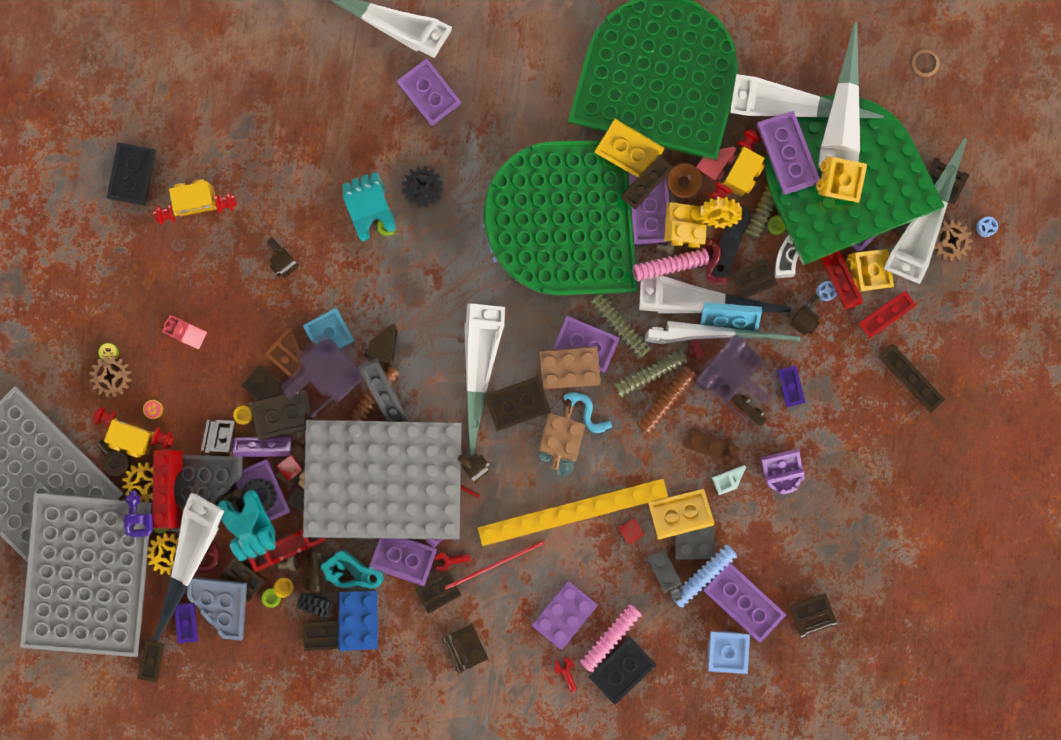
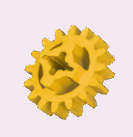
[700,197,742,229]
[122,463,153,502]
[147,533,179,575]

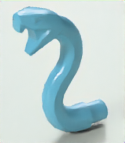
[563,392,612,433]

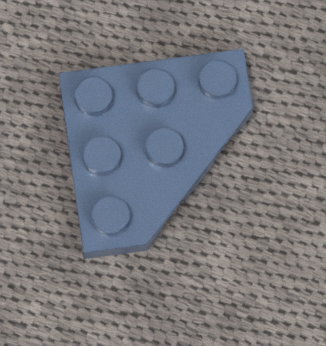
[187,577,247,641]

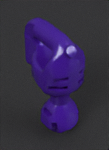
[124,491,153,537]

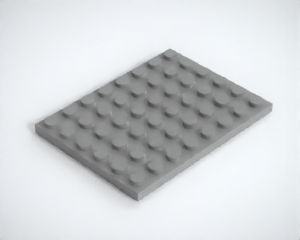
[0,386,125,563]
[303,420,461,539]
[20,493,152,657]

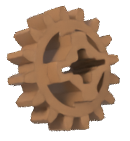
[934,220,973,262]
[89,356,132,397]

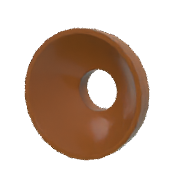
[667,163,702,198]

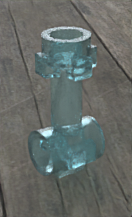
[538,452,574,478]

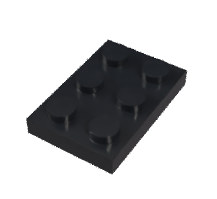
[107,142,156,206]
[588,636,657,705]

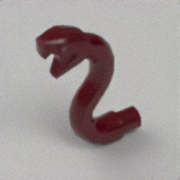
[705,237,727,286]
[186,542,220,591]

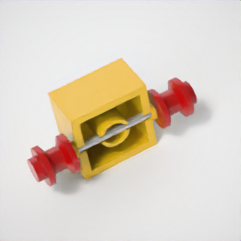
[708,129,765,200]
[153,179,237,225]
[93,407,175,457]

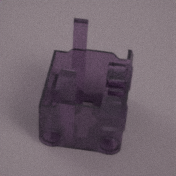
[281,333,362,418]
[694,335,783,424]

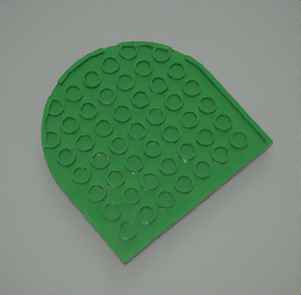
[568,0,738,161]
[765,95,945,265]
[483,141,638,296]

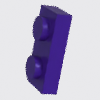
[777,366,806,407]
[175,603,198,643]

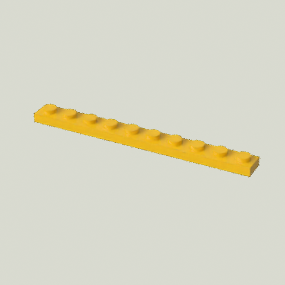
[478,479,668,546]

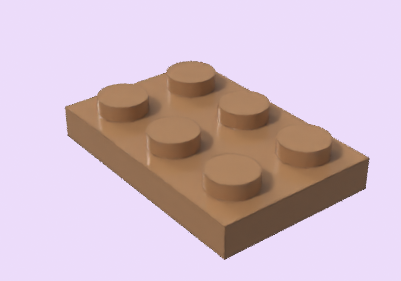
[539,346,601,389]

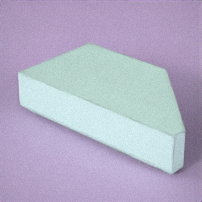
[711,465,746,495]

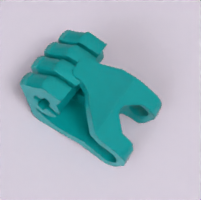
[342,172,396,242]
[218,490,275,561]
[321,550,384,589]

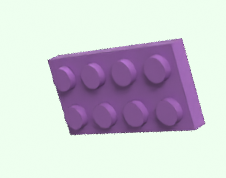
[757,111,820,195]
[628,172,669,245]
[703,562,786,643]

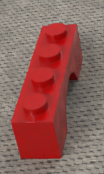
[152,450,183,528]
[248,529,328,572]

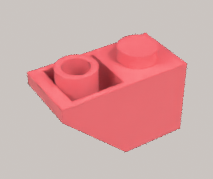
[696,147,737,183]
[162,315,207,349]

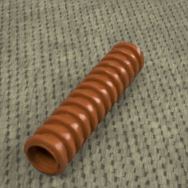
[346,365,400,421]
[637,366,697,434]

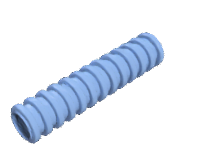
[671,544,737,608]

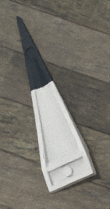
[639,275,792,313]
[153,494,224,642]

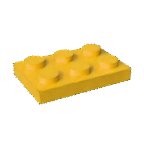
[595,119,664,177]
[648,489,714,539]

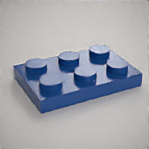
[338,591,378,651]

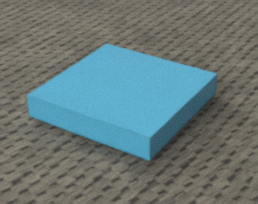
[303,308,355,359]

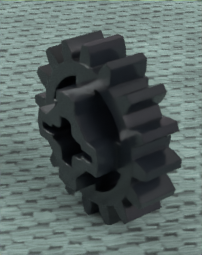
[402,166,443,208]

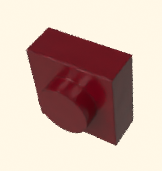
[688,339,705,360]

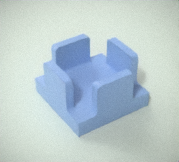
[707,631,750,674]

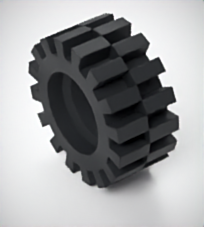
[240,478,277,512]
[296,592,334,617]

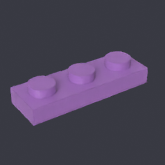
[232,437,292,457]

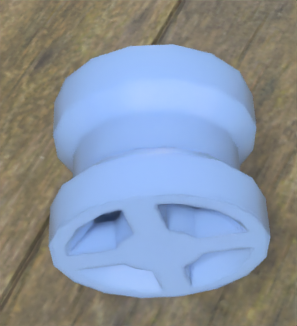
[976,217,998,237]
[816,281,837,301]

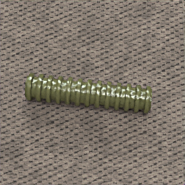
[744,186,775,239]
[590,294,651,359]
[614,348,688,398]

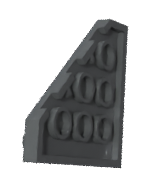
[168,455,243,532]

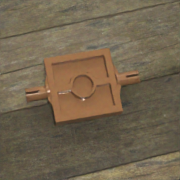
[539,406,585,470]

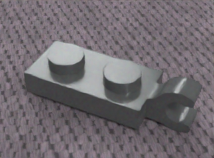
[647,549,683,602]

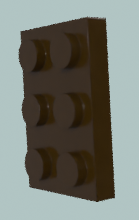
[484,376,551,431]
[249,389,313,440]

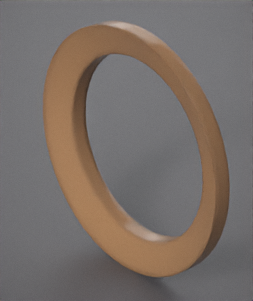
[912,49,940,77]

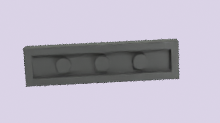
[359,359,410,422]

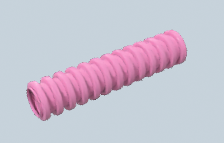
[632,248,709,281]
[580,604,642,672]

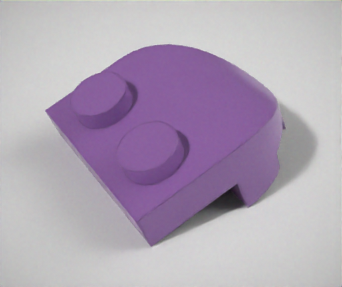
[760,449,805,494]

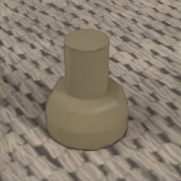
[657,242,677,257]
[278,555,299,571]

